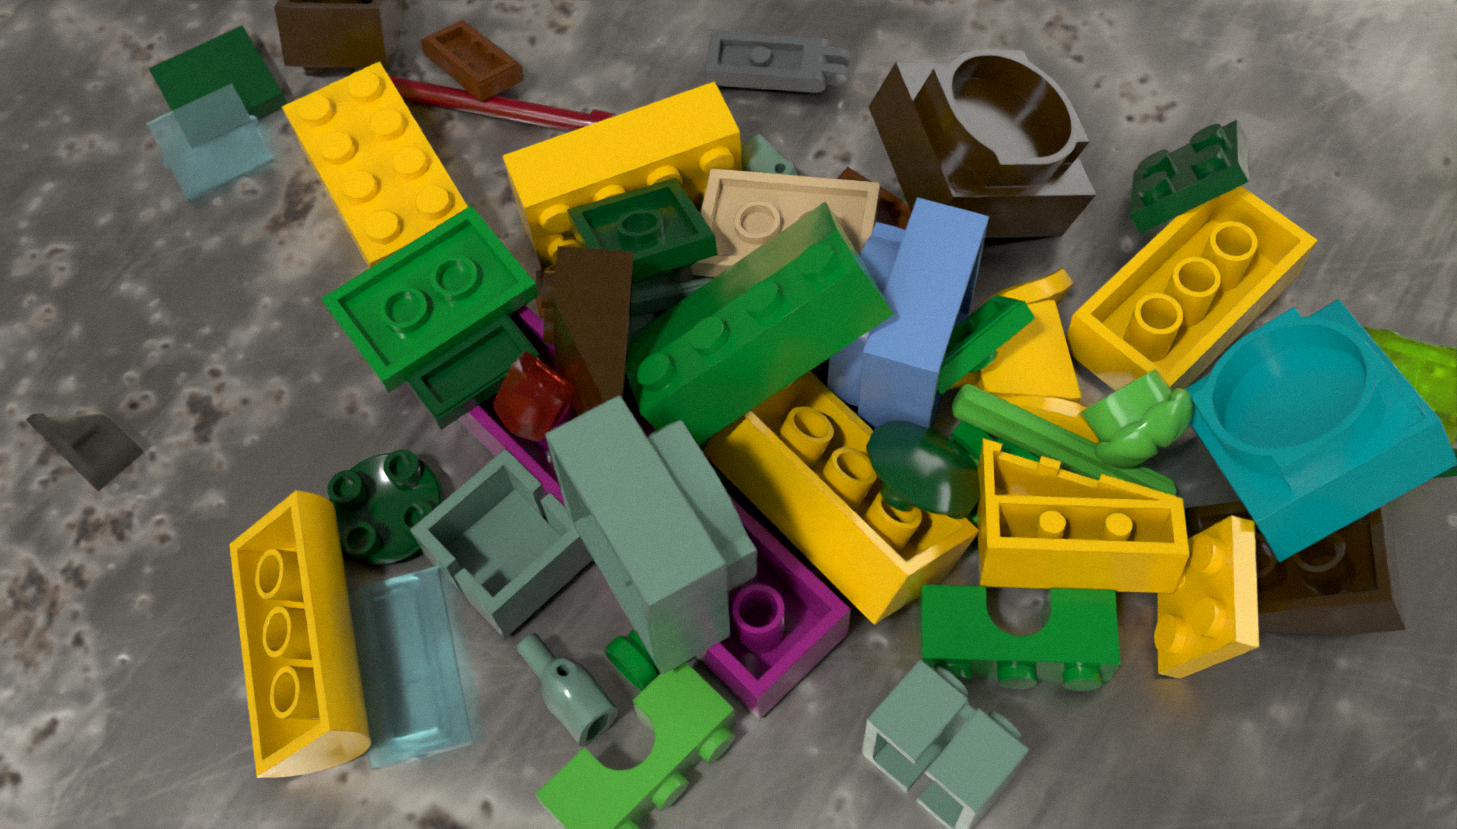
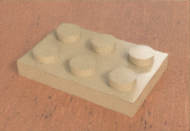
[691,168,881,277]

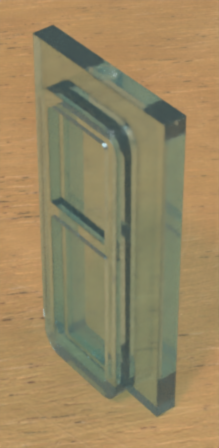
[348,567,473,771]

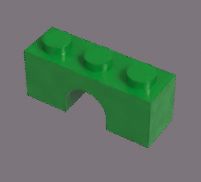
[917,584,1120,691]

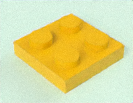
[1154,516,1259,679]

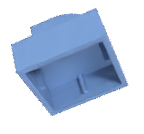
[827,197,989,431]

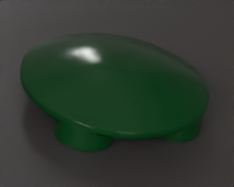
[866,421,980,519]
[327,449,444,565]

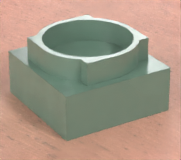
[545,395,757,675]

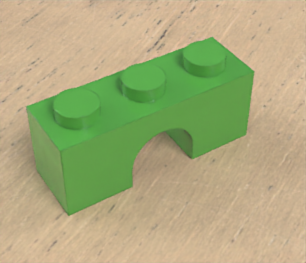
[535,661,736,829]

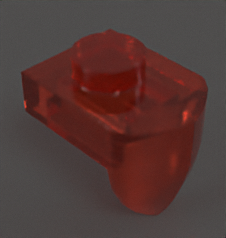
[493,351,577,441]

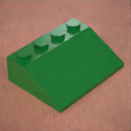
[626,202,894,445]

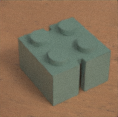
[410,449,593,639]
[862,660,1029,829]

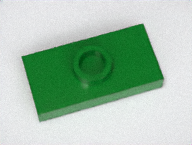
[936,295,1035,394]

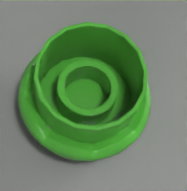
[1079,369,1194,468]

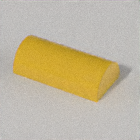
[229,490,371,778]

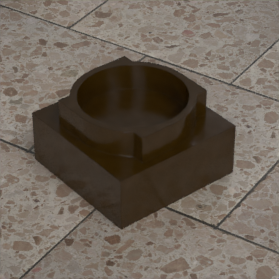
[868,49,1096,238]

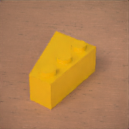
[977,438,1190,593]

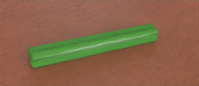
[952,384,1177,496]

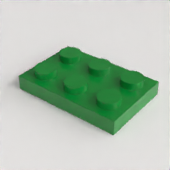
[321,205,539,393]

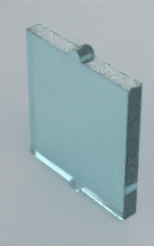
[146,84,274,202]

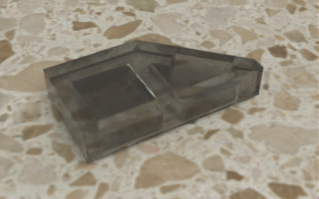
[26,410,144,492]

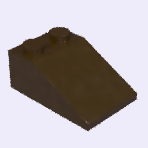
[274,0,406,72]
[541,246,634,417]
[1185,501,1406,636]

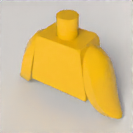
[948,267,1099,443]

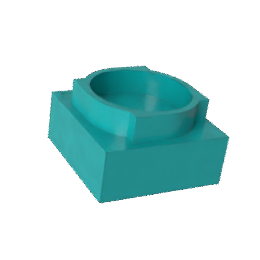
[1185,299,1457,562]

